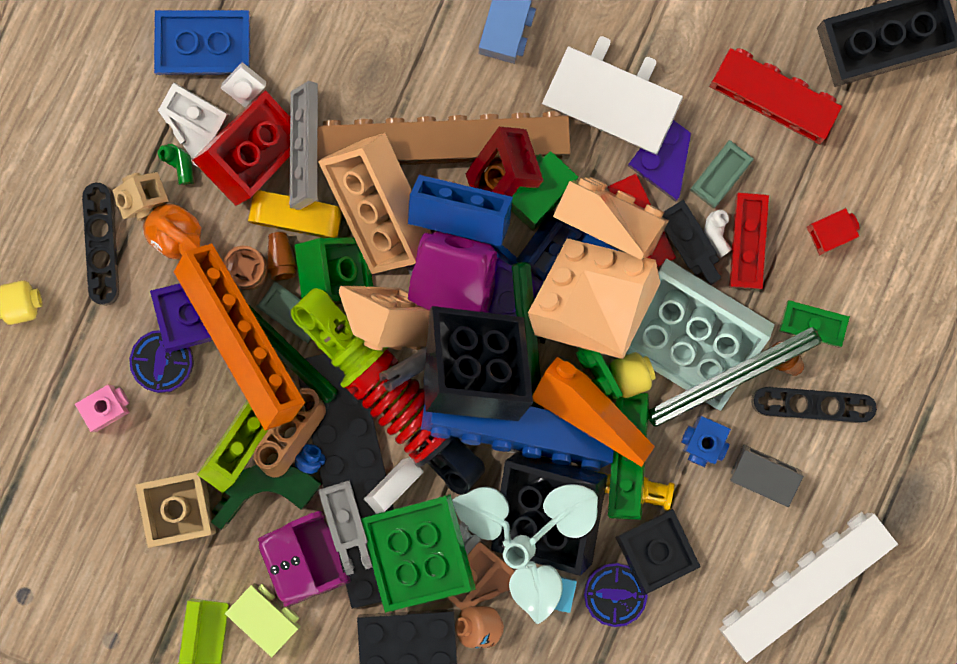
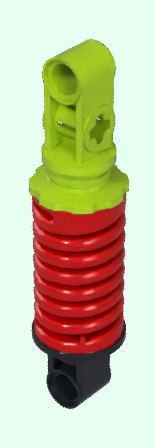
[291,288,485,495]

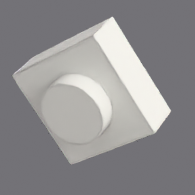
[221,62,266,107]

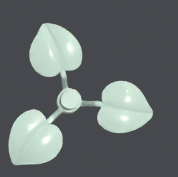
[452,484,598,624]

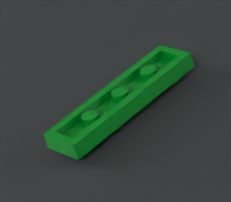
[608,393,650,520]

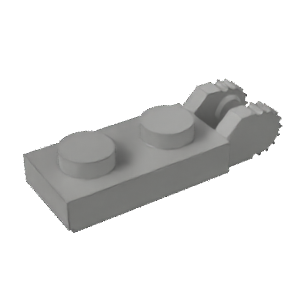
[318,480,373,575]

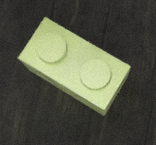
[225,583,301,658]

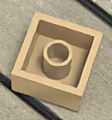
[135,471,216,548]

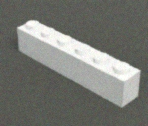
[719,512,898,663]

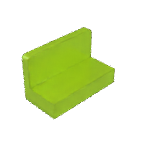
[178,598,229,664]

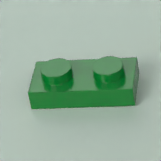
[779,300,850,348]

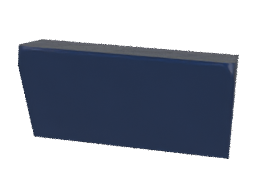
[516,211,584,281]

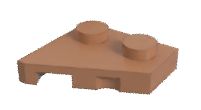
[447,541,515,610]

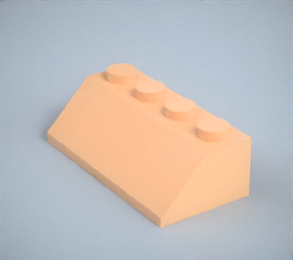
[318,133,432,274]

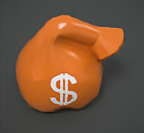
[143,204,202,260]

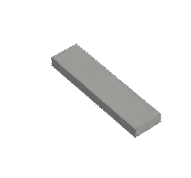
[289,81,318,210]

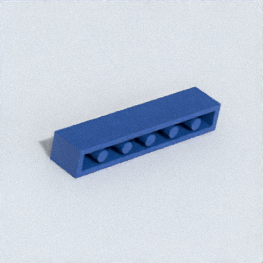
[421,404,614,471]

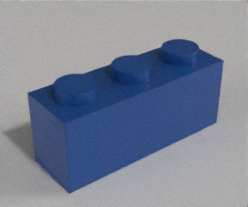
[408,175,513,246]

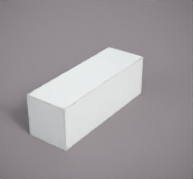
[364,457,423,514]

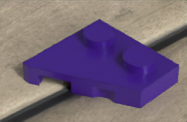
[628,120,691,202]

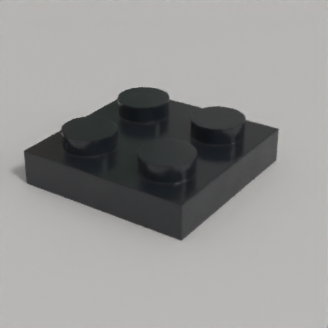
[615,509,701,595]

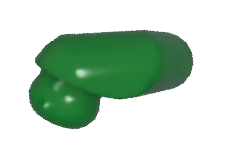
[158,144,194,185]

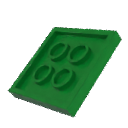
[361,494,476,613]

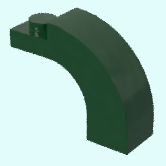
[211,463,323,530]

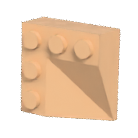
[553,177,669,260]
[528,238,660,359]

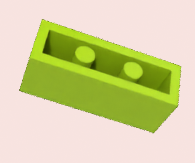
[197,400,268,493]

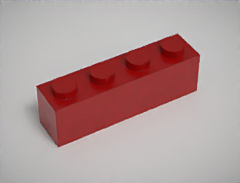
[709,48,843,145]

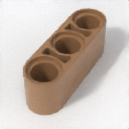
[254,388,326,477]

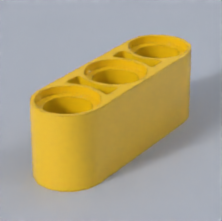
[247,191,342,238]

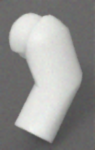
[704,210,732,259]

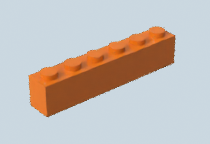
[174,243,305,431]

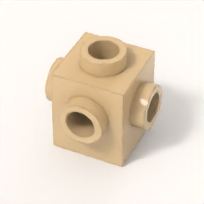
[112,172,169,221]

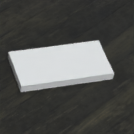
[542,46,683,155]

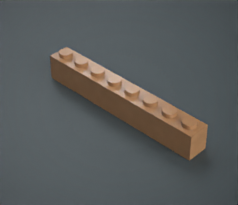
[317,111,570,168]

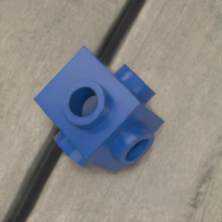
[681,416,731,467]

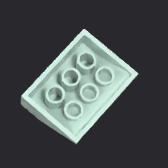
[626,258,775,411]

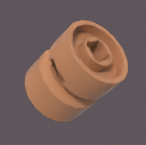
[223,245,268,291]

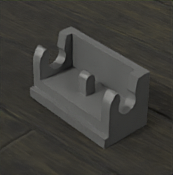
[730,444,804,508]

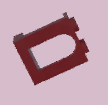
[465,126,544,224]

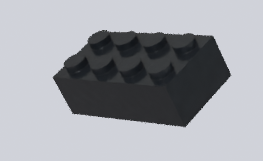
[817,0,957,87]

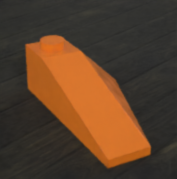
[533,357,655,467]

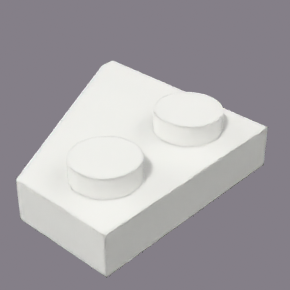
[158,83,230,167]

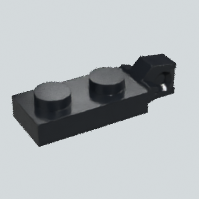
[662,200,721,285]

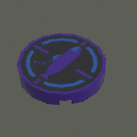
[129,330,194,393]
[583,563,648,627]

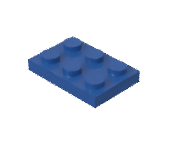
[154,10,250,75]

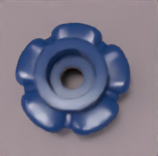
[294,444,325,474]

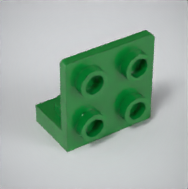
[576,347,623,399]

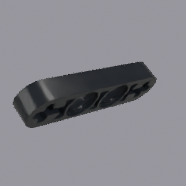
[82,182,119,306]
[751,387,877,423]

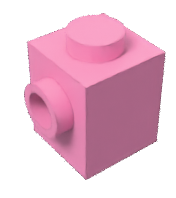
[75,385,129,432]

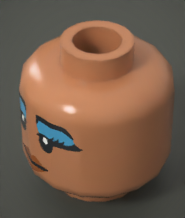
[455,606,504,648]

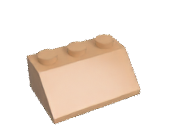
[339,286,430,350]

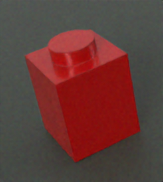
[806,208,860,256]

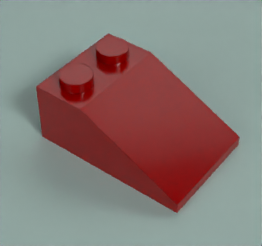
[192,90,290,206]

